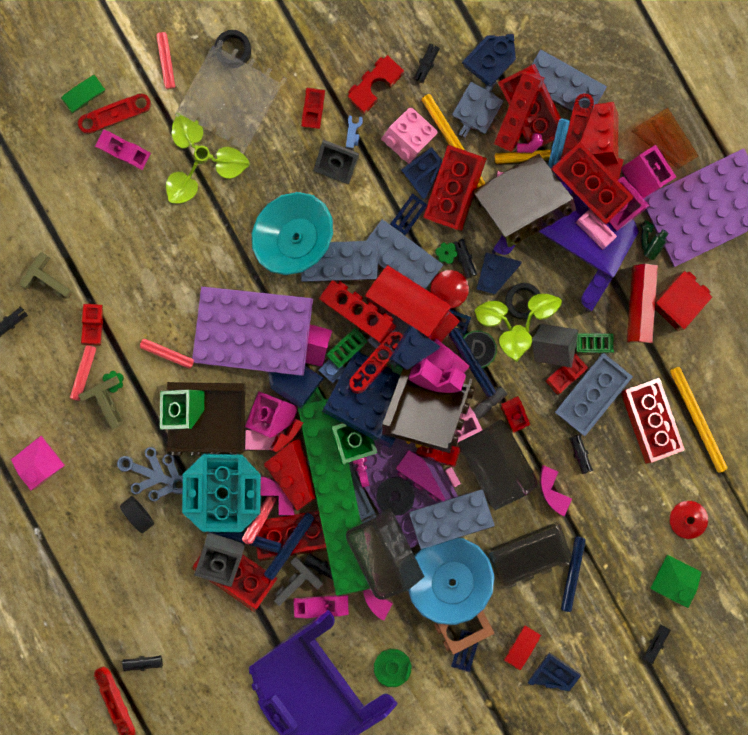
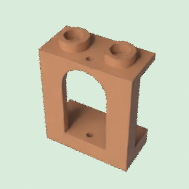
[434,610,495,655]

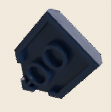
[462,34,516,87]
[268,366,324,409]

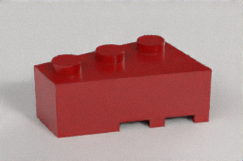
[581,102,619,165]
[264,438,316,511]

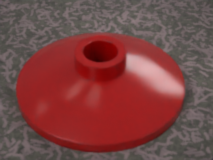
[670,501,708,539]

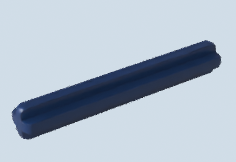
[449,329,496,397]
[264,513,315,580]
[209,532,281,553]
[561,536,586,612]

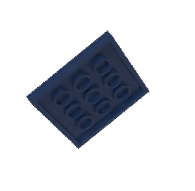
[322,351,400,449]

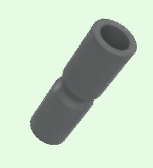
[473,386,508,419]

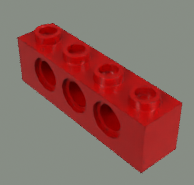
[494,70,545,152]
[319,280,396,343]

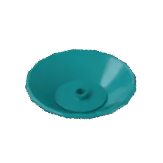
[251,192,333,275]

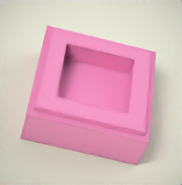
[445,466,461,487]

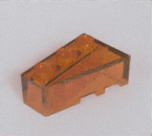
[632,107,698,169]

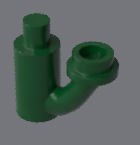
[640,220,669,260]

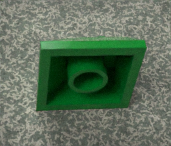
[160,390,204,430]
[330,423,377,464]
[650,555,702,608]

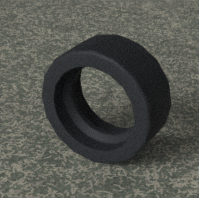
[215,30,251,68]
[505,283,540,319]
[120,496,154,534]

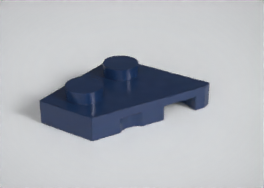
[401,147,442,200]
[476,252,522,294]
[390,326,440,370]
[528,652,581,691]

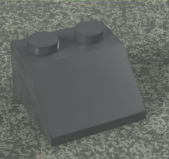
[194,532,245,587]

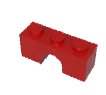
[348,55,404,115]

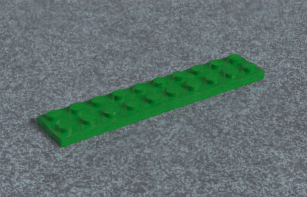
[298,399,375,596]

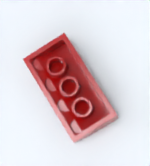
[498,63,561,147]
[551,141,634,224]
[423,145,487,231]
[627,264,658,343]
[365,265,452,339]
[621,378,685,464]
[256,510,327,561]
[191,555,278,612]

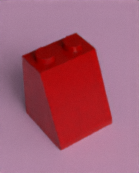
[655,271,712,331]

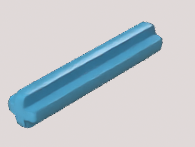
[548,118,570,174]

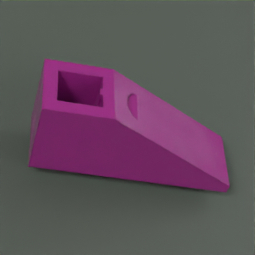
[396,449,446,502]

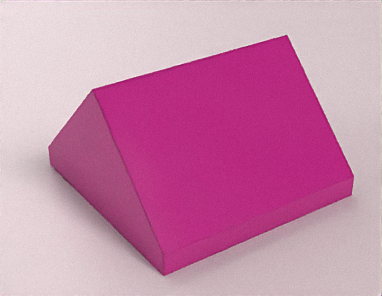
[305,324,332,367]

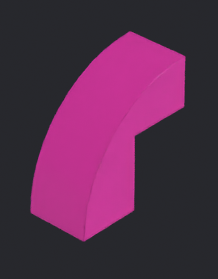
[95,129,151,170]
[408,359,466,393]
[539,465,572,517]
[261,476,295,515]
[363,569,393,621]
[293,595,349,618]

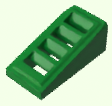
[325,328,368,369]
[575,333,614,353]

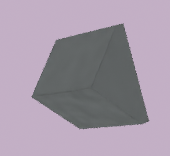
[313,140,359,184]
[532,324,579,368]

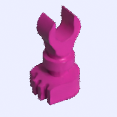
[352,457,370,488]

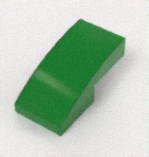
[61,75,105,114]

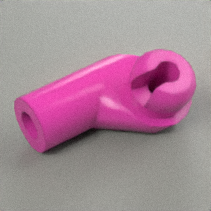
[517,133,543,153]

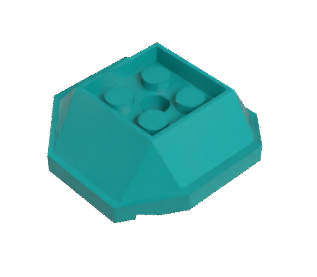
[182,454,261,532]

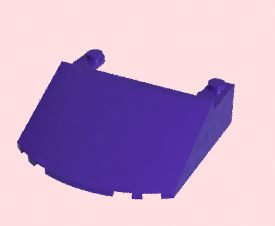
[492,174,639,313]
[249,610,398,735]

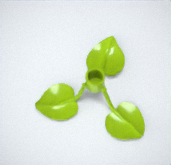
[166,113,250,204]
[474,294,562,362]

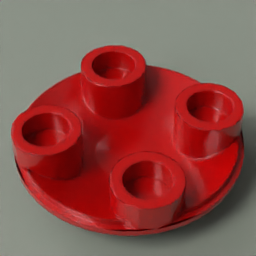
[431,270,469,308]

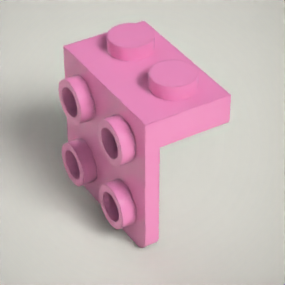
[381,108,438,164]

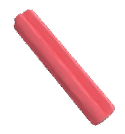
[156,32,175,89]
[140,339,194,369]
[70,345,96,401]
[242,496,277,545]

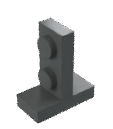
[274,555,324,606]

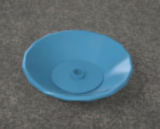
[407,538,494,625]

